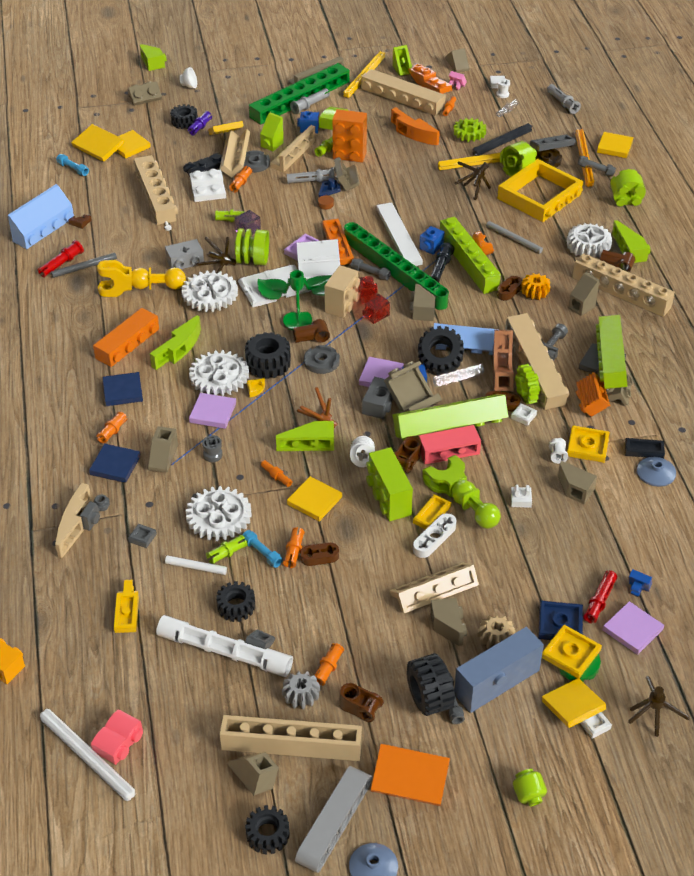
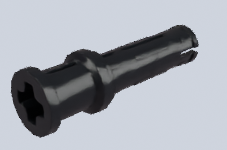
[430,243,455,283]

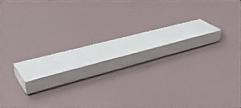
[377,202,423,266]

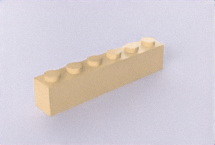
[362,69,446,116]
[505,313,569,410]
[220,715,362,761]

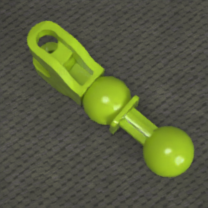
[422,455,501,529]

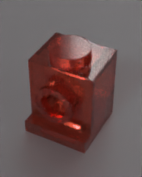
[359,276,378,304]
[362,294,390,324]

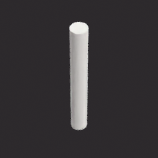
[165,556,227,575]

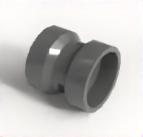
[202,435,222,462]

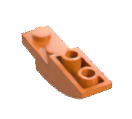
[408,64,452,94]
[391,107,439,146]

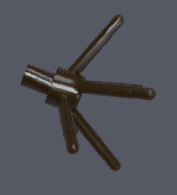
[454,161,491,200]
[196,237,236,274]
[628,676,690,737]

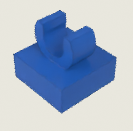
[629,569,652,597]

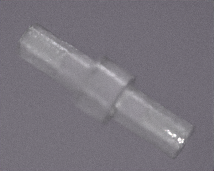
[496,99,519,117]

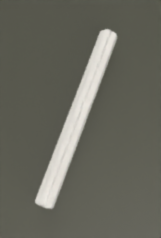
[40,709,135,801]

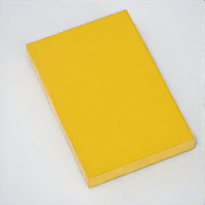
[71,124,125,162]

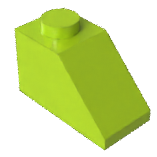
[139,44,167,71]
[260,112,284,151]

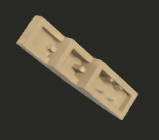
[55,483,91,559]

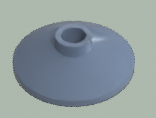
[637,457,676,487]
[349,843,398,876]

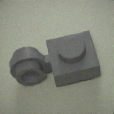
[80,494,110,531]

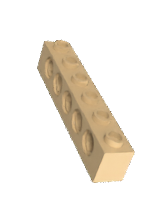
[134,155,178,225]
[573,253,675,317]

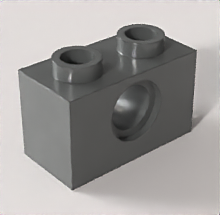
[362,376,395,419]

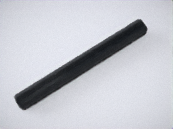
[472,123,532,156]

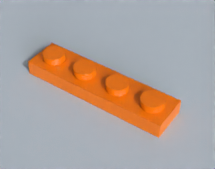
[323,219,354,265]

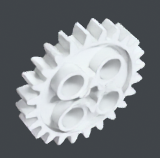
[182,270,238,312]
[189,350,249,396]
[186,486,252,541]

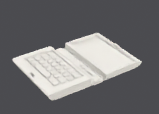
[297,239,340,281]
[238,265,311,307]

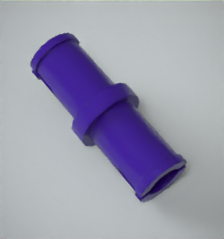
[188,111,212,135]

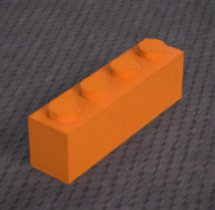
[93,308,159,367]

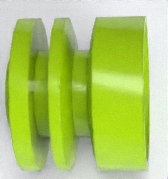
[234,228,269,266]

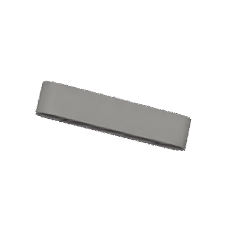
[295,766,372,873]

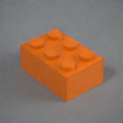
[332,109,367,163]

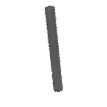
[51,252,117,278]

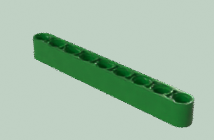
[344,222,449,310]

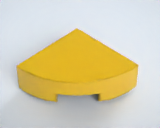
[247,378,265,398]

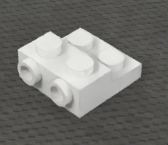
[190,169,226,202]

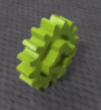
[453,118,486,142]
[515,364,540,404]

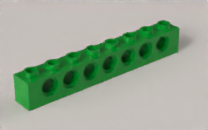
[249,63,350,125]

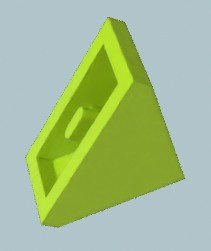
[392,45,412,76]

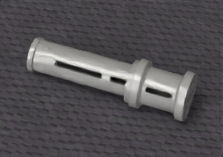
[547,84,581,114]
[290,88,330,114]
[287,167,335,184]

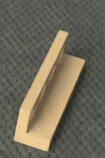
[270,125,315,172]
[220,129,250,178]
[390,562,479,613]

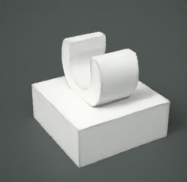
[511,485,532,508]

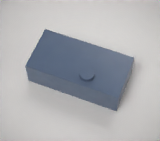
[454,626,544,713]

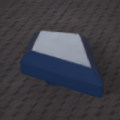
[318,178,341,197]

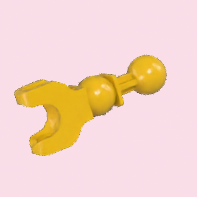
[97,260,186,297]

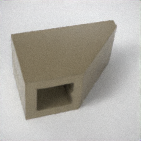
[568,272,600,316]
[410,284,435,321]
[148,426,178,472]
[558,461,597,504]
[430,598,467,646]
[228,752,279,795]

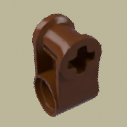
[394,436,421,473]
[339,683,384,722]

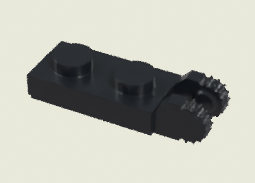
[183,153,222,176]

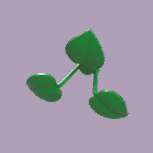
[257,270,332,331]

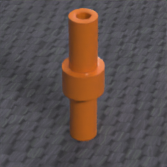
[443,96,456,116]
[261,460,293,487]

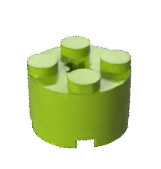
[500,141,537,176]
[610,169,646,206]

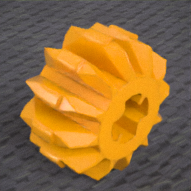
[521,273,550,300]

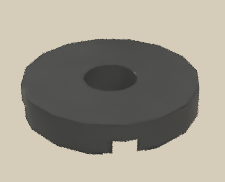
[242,150,270,173]
[304,345,340,374]

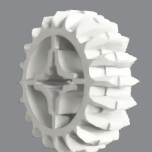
[567,223,612,258]

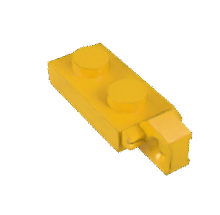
[114,580,139,633]

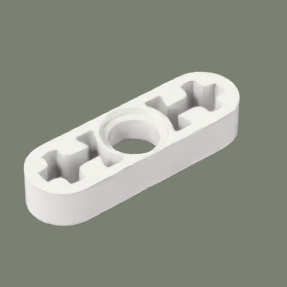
[413,514,456,558]

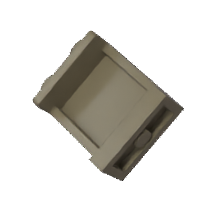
[384,361,442,413]

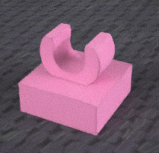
[449,71,467,90]

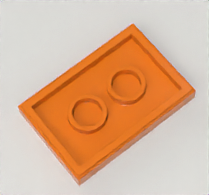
[371,744,450,806]

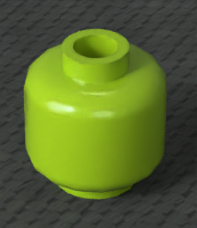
[513,769,547,807]

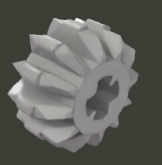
[282,670,320,710]

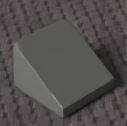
[245,629,275,650]

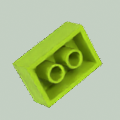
[366,447,413,522]

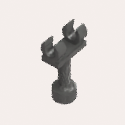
[542,323,568,361]

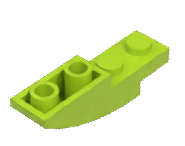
[150,315,201,370]

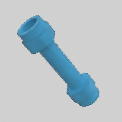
[56,154,89,176]
[243,530,283,568]

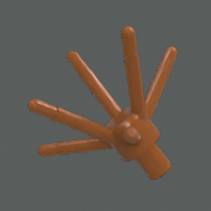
[297,387,338,428]

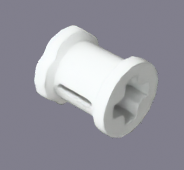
[496,79,510,98]
[549,438,568,464]

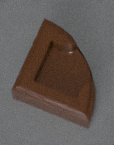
[68,214,92,229]

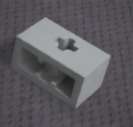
[165,239,204,269]

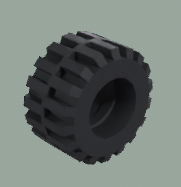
[418,326,464,376]
[245,332,291,379]
[407,653,455,716]

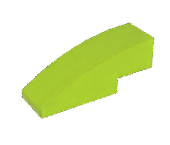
[319,106,348,130]

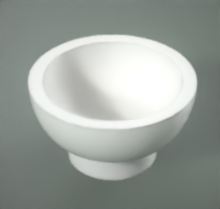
[180,67,197,89]

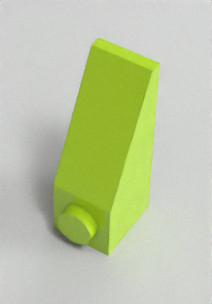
[612,220,650,263]
[276,421,334,451]

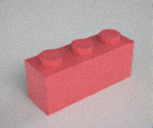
[419,425,481,465]

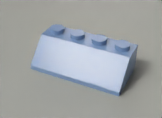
[8,184,74,249]
[434,323,498,355]

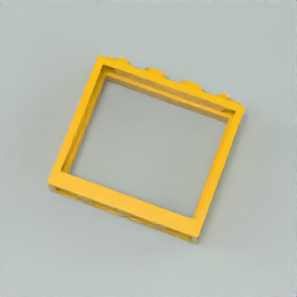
[497,159,583,222]

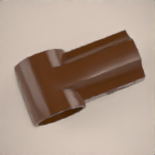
[600,250,636,272]
[293,319,330,343]

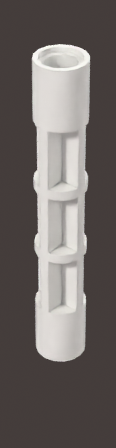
[156,615,293,677]

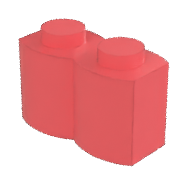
[91,709,143,765]

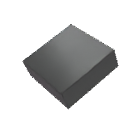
[128,524,157,548]

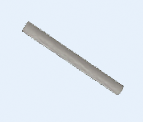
[486,221,543,254]

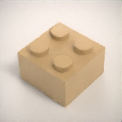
[325,265,360,318]

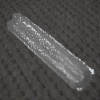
[433,364,484,387]

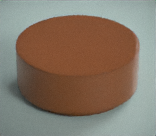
[318,195,334,210]

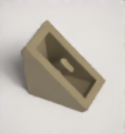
[445,48,469,73]

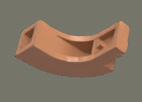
[492,330,514,391]

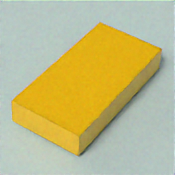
[413,494,451,530]

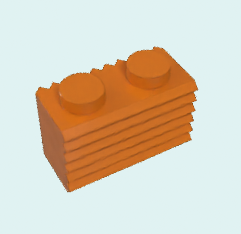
[576,372,611,417]

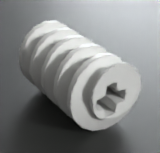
[350,436,375,467]

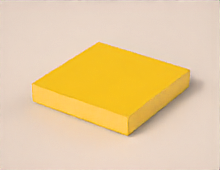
[208,121,243,135]
[116,130,151,159]
[597,132,634,158]
[567,425,610,463]
[287,476,342,522]
[542,625,602,679]
[542,678,606,728]

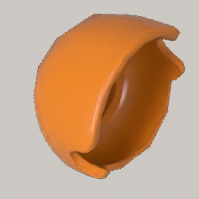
[472,231,494,255]

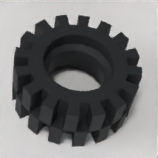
[170,104,198,129]
[216,581,255,622]
[245,805,290,855]

